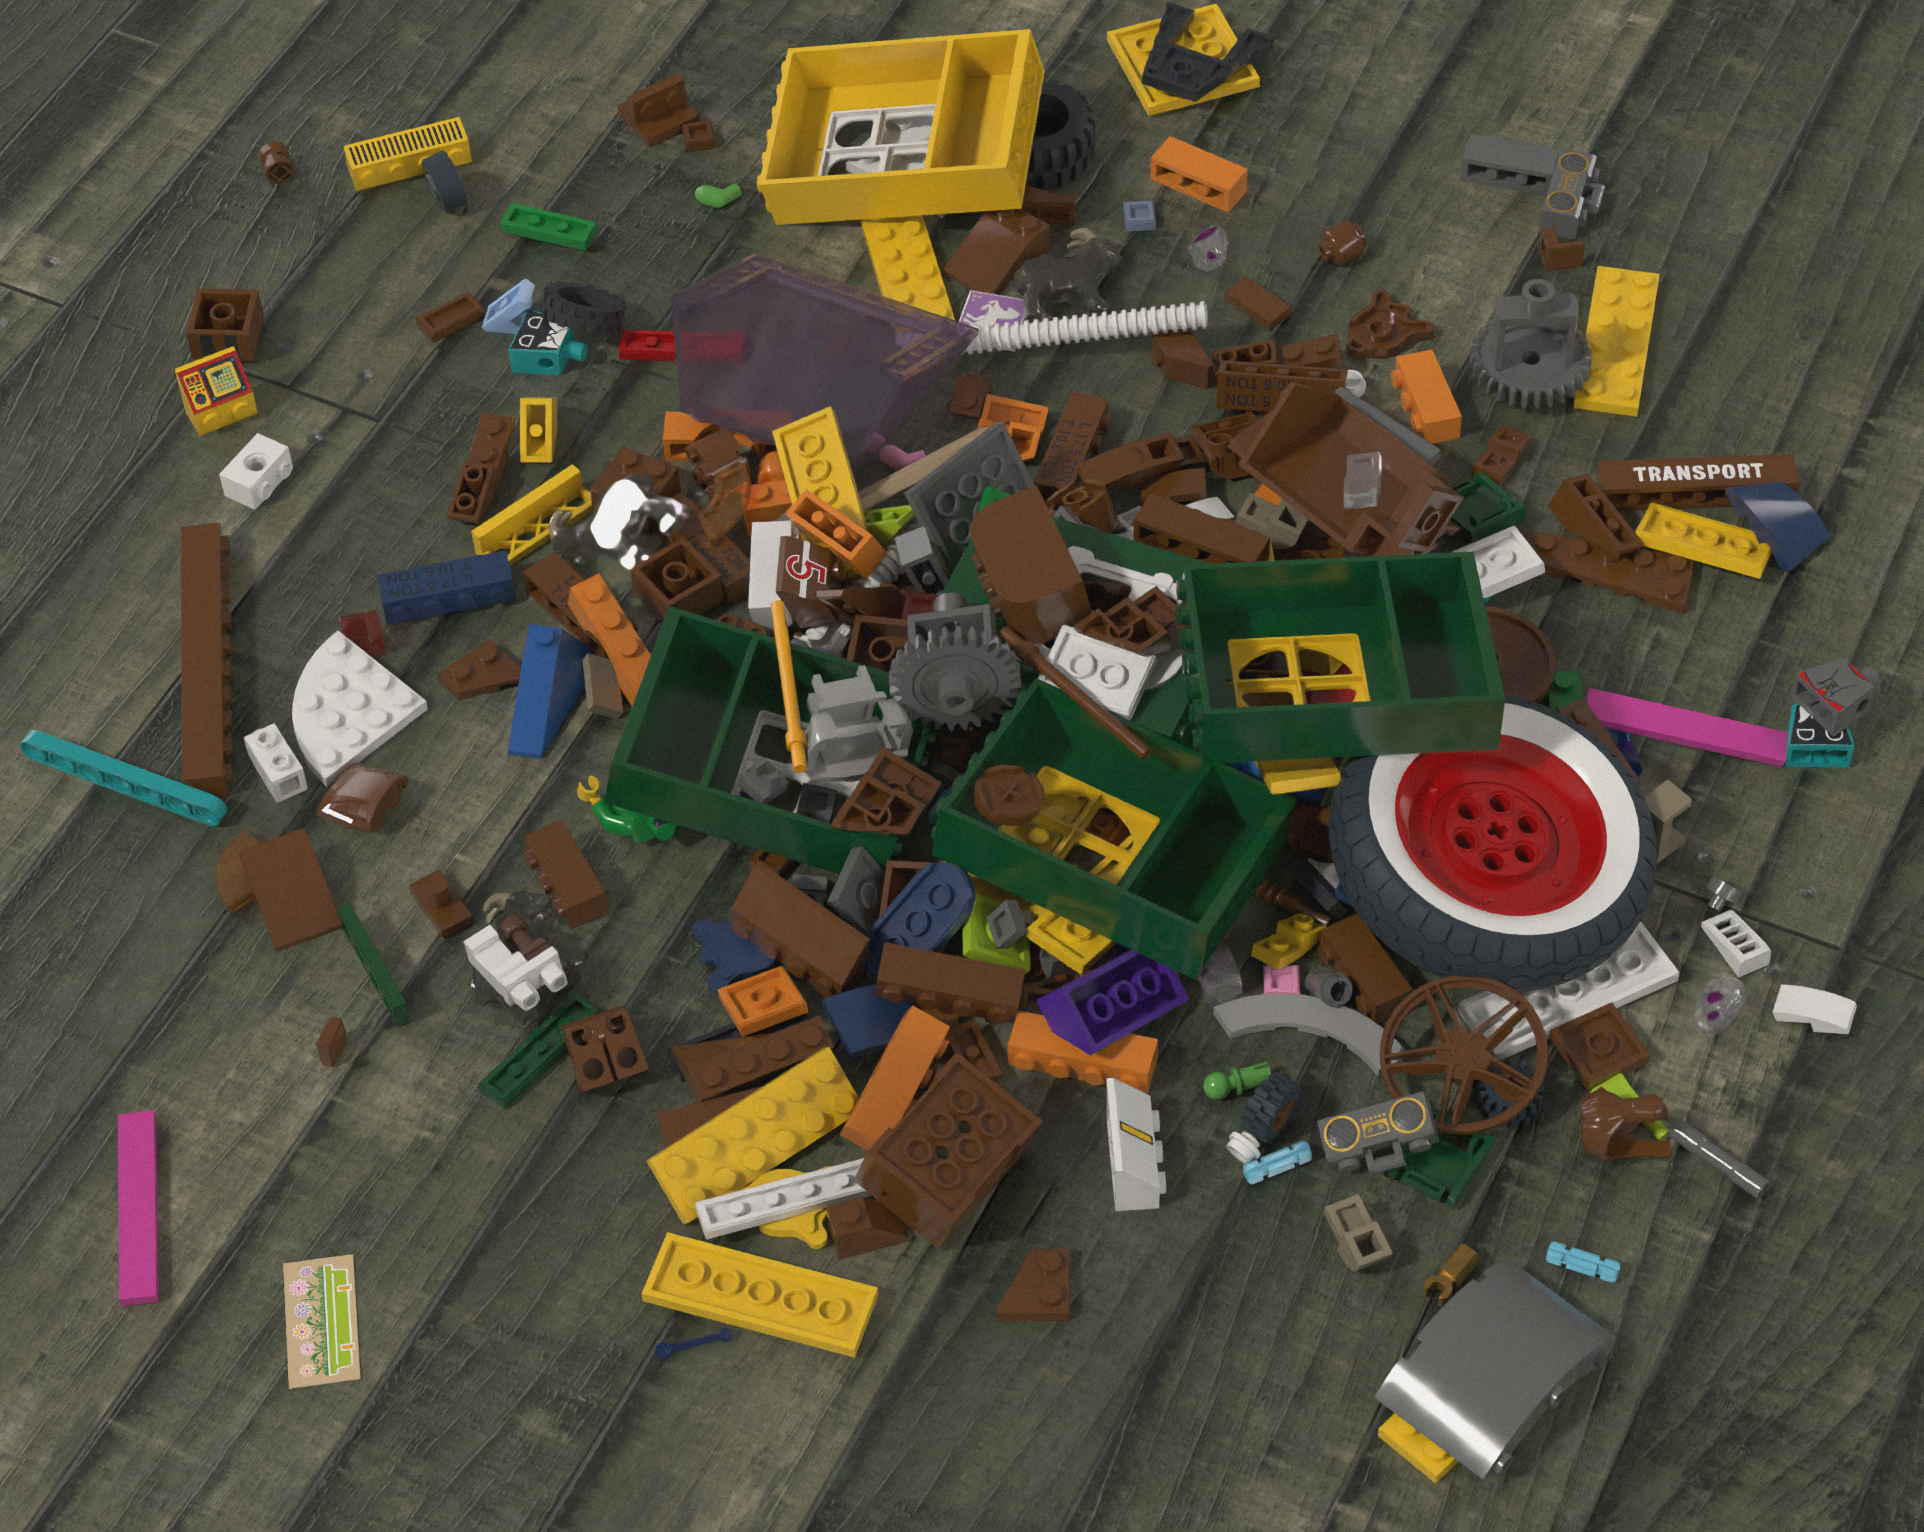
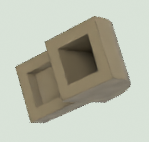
[1235,493,1309,549]
[1323,1194,1393,1272]

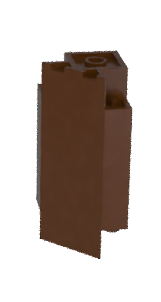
[1227,382,1464,556]

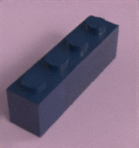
[377,551,516,625]

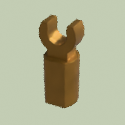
[1422,1244,1480,1307]

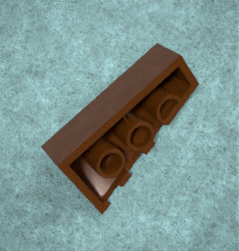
[671,1015,834,1104]

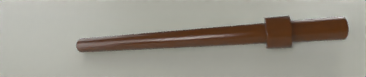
[999,626,1152,760]

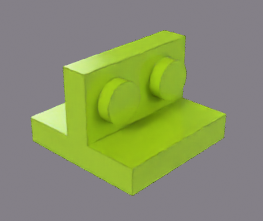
[962,893,1031,975]

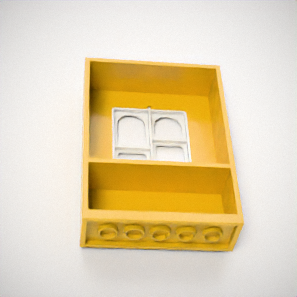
[757,29,1045,225]

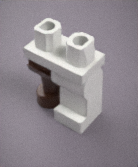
[464,914,567,1011]

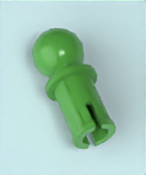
[1203,1061,1271,1100]

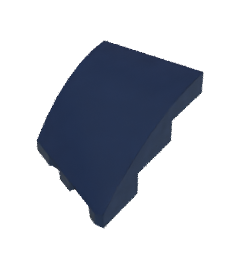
[1725,481,1830,571]
[823,984,920,1061]

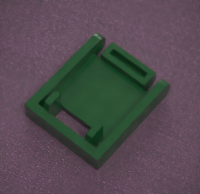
[1450,472,1526,544]
[1388,1107,1495,1209]

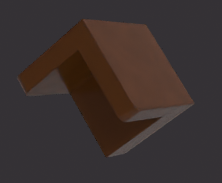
[1539,226,1585,271]

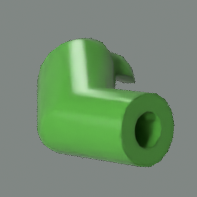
[695,183,742,209]

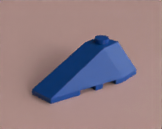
[508,624,595,759]

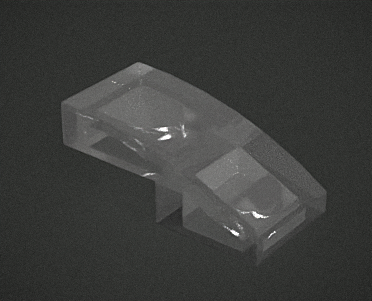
[1344,451,1382,510]

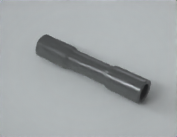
[1668,1119,1771,1199]

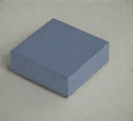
[1123,201,1156,231]

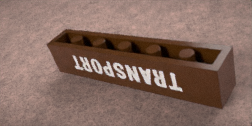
[1596,454,1799,511]

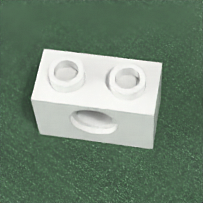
[219,433,293,510]

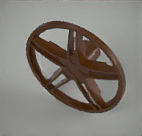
[1379,975,1548,1135]

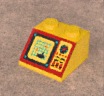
[175,346,258,436]

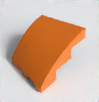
[977,394,1049,462]

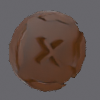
[973,765,1044,826]

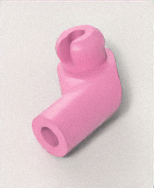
[879,445,926,471]

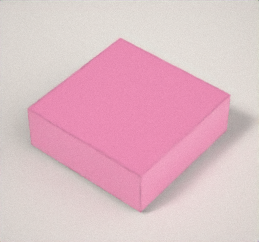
[1263,965,1300,994]

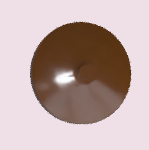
[1485,606,1556,703]

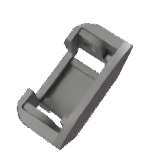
[805,665,913,782]

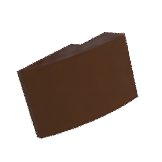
[238,828,342,952]

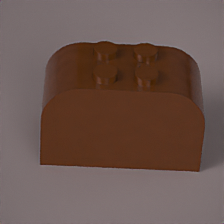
[970,485,1092,644]

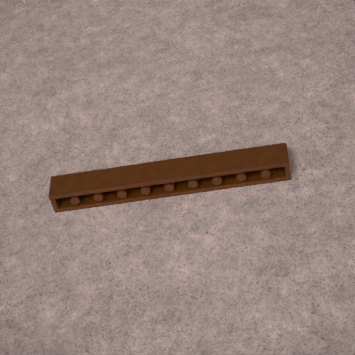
[181,523,234,798]

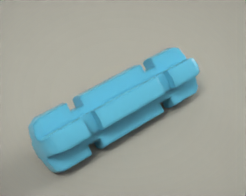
[1243,1141,1312,1184]
[1546,1241,1620,1282]

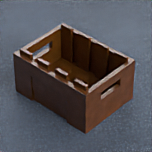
[854,1052,1042,1250]

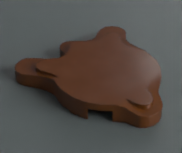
[1346,290,1434,359]

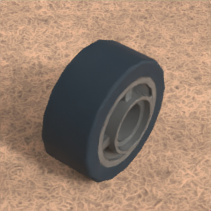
[422,151,468,213]

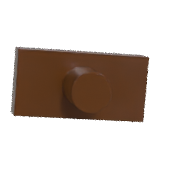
[409,870,474,940]

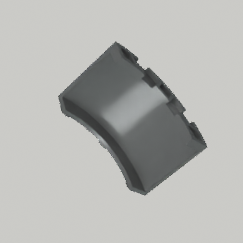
[1374,1259,1617,1480]

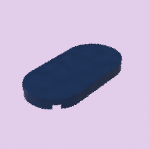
[866,862,976,980]

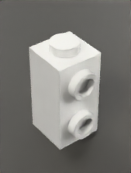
[244,723,308,803]

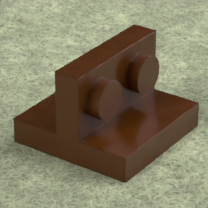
[618,73,700,148]

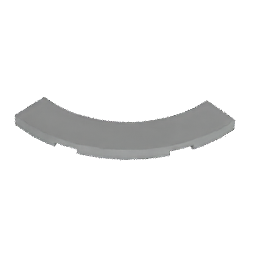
[1213,993,1410,1077]

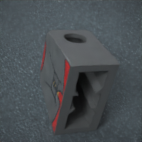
[1791,659,1880,736]

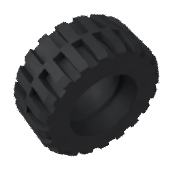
[1026,79,1095,190]

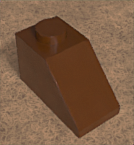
[1149,328,1214,389]
[826,1197,910,1260]

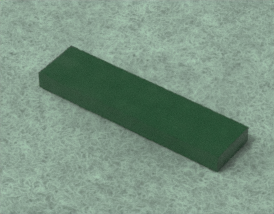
[337,903,411,1028]
[478,993,602,1110]

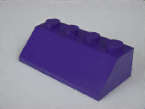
[1036,949,1190,1055]

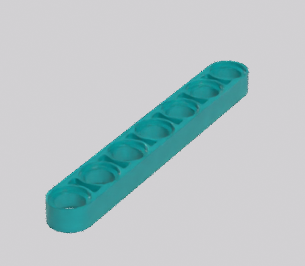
[19,730,227,826]

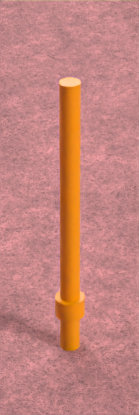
[771,600,807,773]

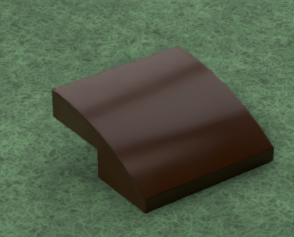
[924,1020,1003,1092]

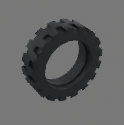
[540,282,626,334]

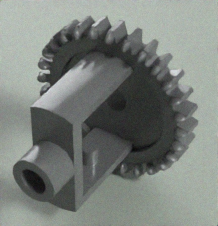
[1470,279,1592,409]
[889,593,1021,731]

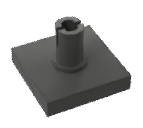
[826,846,885,936]

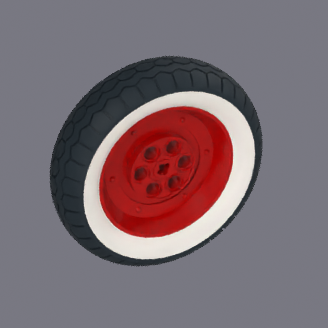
[1329,695,1657,992]

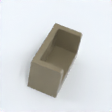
[1644,780,1692,864]

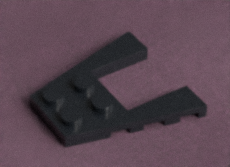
[1142,2,1274,102]

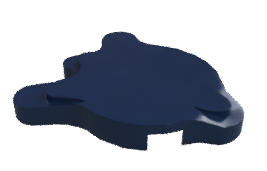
[692,919,777,995]

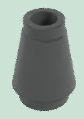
[1305,971,1352,1007]

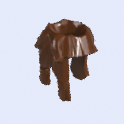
[1579,1086,1672,1163]

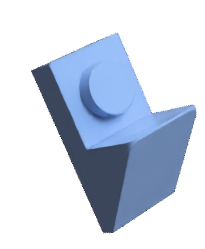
[482,278,535,334]

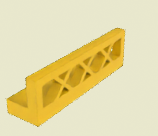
[471,464,593,566]

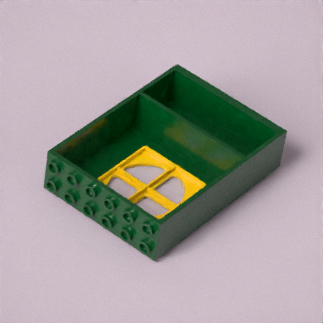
[1175,551,1505,764]
[931,678,1297,980]

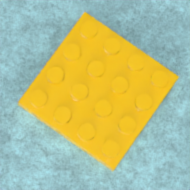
[1107,3,1260,116]

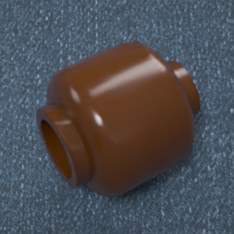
[1318,220,1367,266]

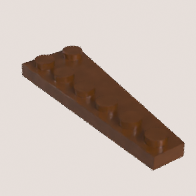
[1518,529,1694,614]

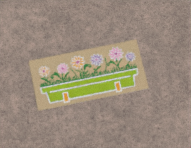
[283,1254,360,1389]

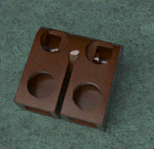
[560,1006,649,1092]

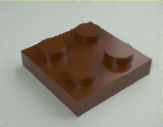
[1549,1002,1650,1091]

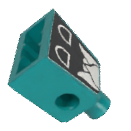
[508,309,588,375]
[1784,703,1854,768]

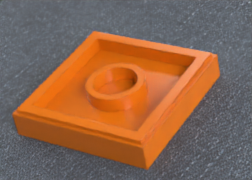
[718,966,809,1037]

